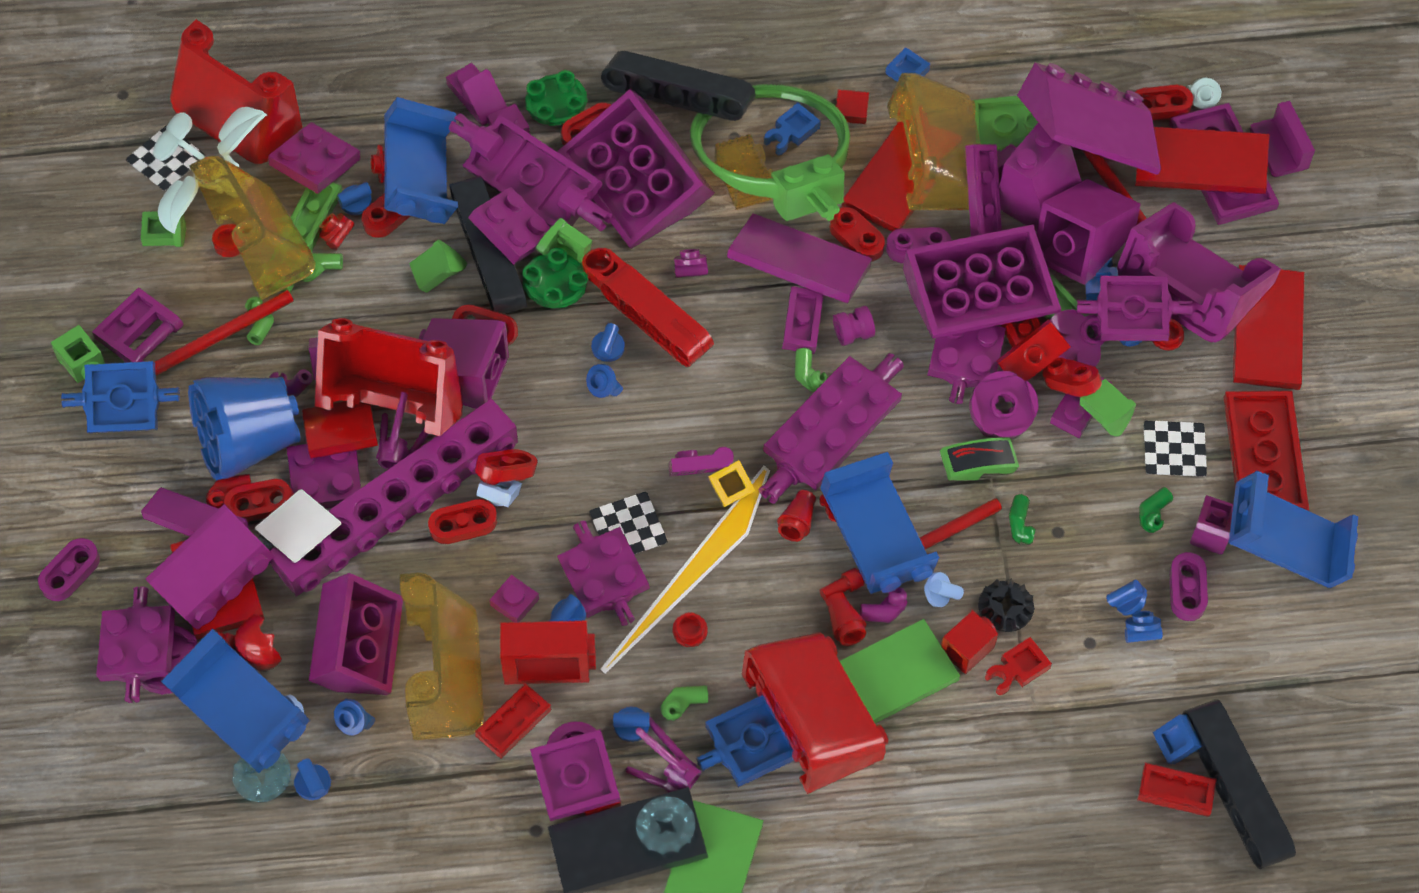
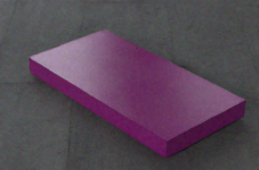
[1169,103,1279,225]
[727,213,872,304]

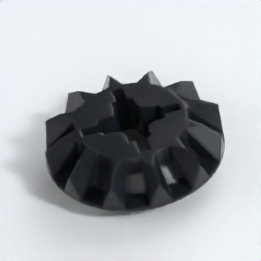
[978,578,1035,632]

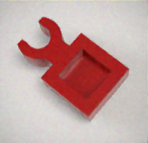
[985,637,1052,695]

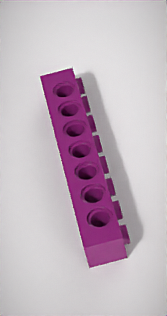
[270,398,518,597]

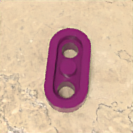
[886,227,952,263]
[38,538,100,601]
[1169,552,1208,621]

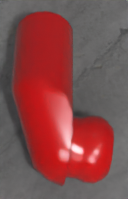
[206,474,251,509]

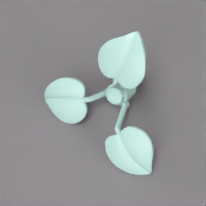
[153,107,267,234]

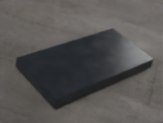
[548,787,708,893]

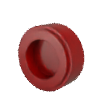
[212,224,246,257]

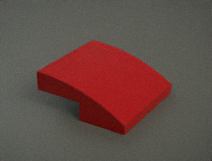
[302,401,378,459]

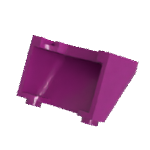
[1117,202,1281,342]

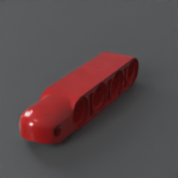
[582,248,714,367]

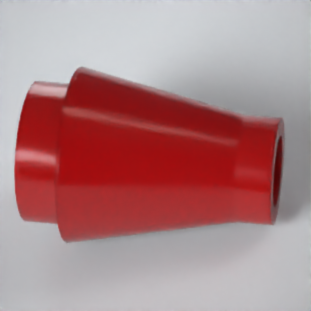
[777,490,816,542]
[826,592,866,646]

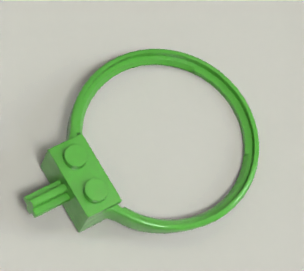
[690,85,850,221]

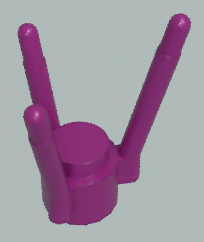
[376,392,429,470]
[625,717,701,793]

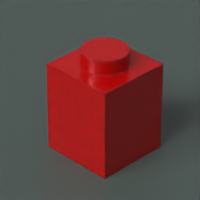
[941,610,998,675]

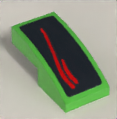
[940,438,1019,480]

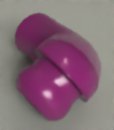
[269,369,313,397]
[859,587,907,623]

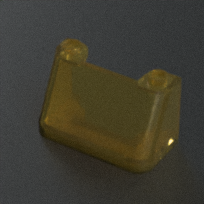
[887,73,981,210]
[189,156,316,300]
[399,573,484,740]

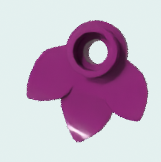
[1050,309,1105,367]

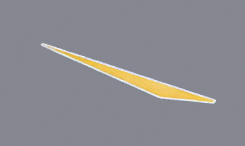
[600,466,770,674]

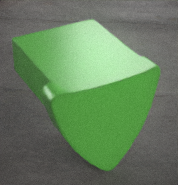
[141,211,186,247]
[535,218,593,265]
[409,240,467,293]
[1080,379,1136,436]

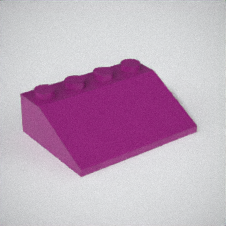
[1017,62,1161,175]
[557,89,715,249]
[903,224,1061,339]

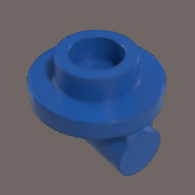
[337,182,372,215]
[591,323,625,362]
[586,364,623,398]
[1106,580,1147,616]
[549,594,586,621]
[1125,611,1163,643]
[334,698,375,735]
[613,707,650,742]
[294,759,331,800]

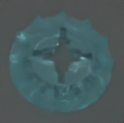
[232,753,291,802]
[636,796,696,855]

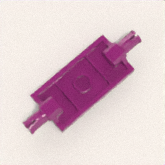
[449,114,612,231]
[759,353,904,504]

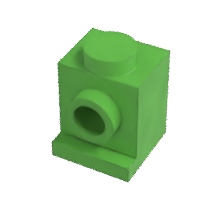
[50,325,105,383]

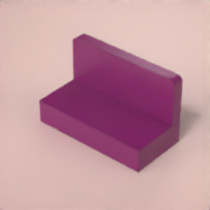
[1250,100,1315,177]

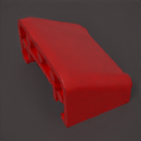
[170,19,303,164]
[315,318,463,436]
[741,632,889,794]

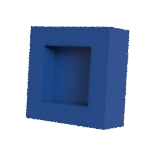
[886,47,931,90]
[1152,714,1203,764]

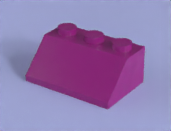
[145,504,275,630]
[308,573,404,695]

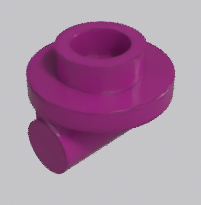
[674,249,708,278]

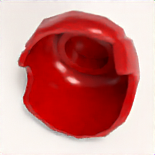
[233,614,282,671]

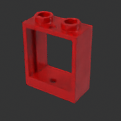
[500,621,596,685]

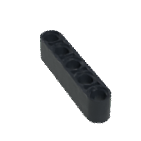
[601,51,756,121]
[449,176,527,314]
[1182,699,1296,870]

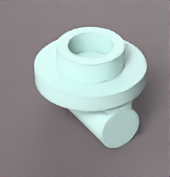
[1187,77,1221,109]

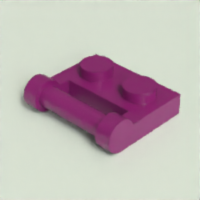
[92,287,184,363]
[668,447,734,477]

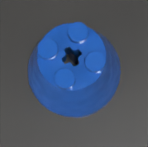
[188,377,301,481]

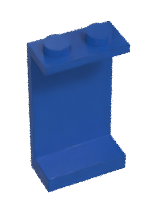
[384,97,458,224]
[821,452,939,594]
[1229,470,1358,588]
[161,629,310,773]

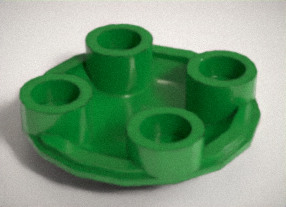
[525,70,588,126]
[522,248,588,309]

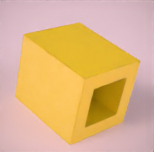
[708,460,755,507]

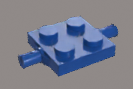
[61,361,180,434]
[696,695,794,787]

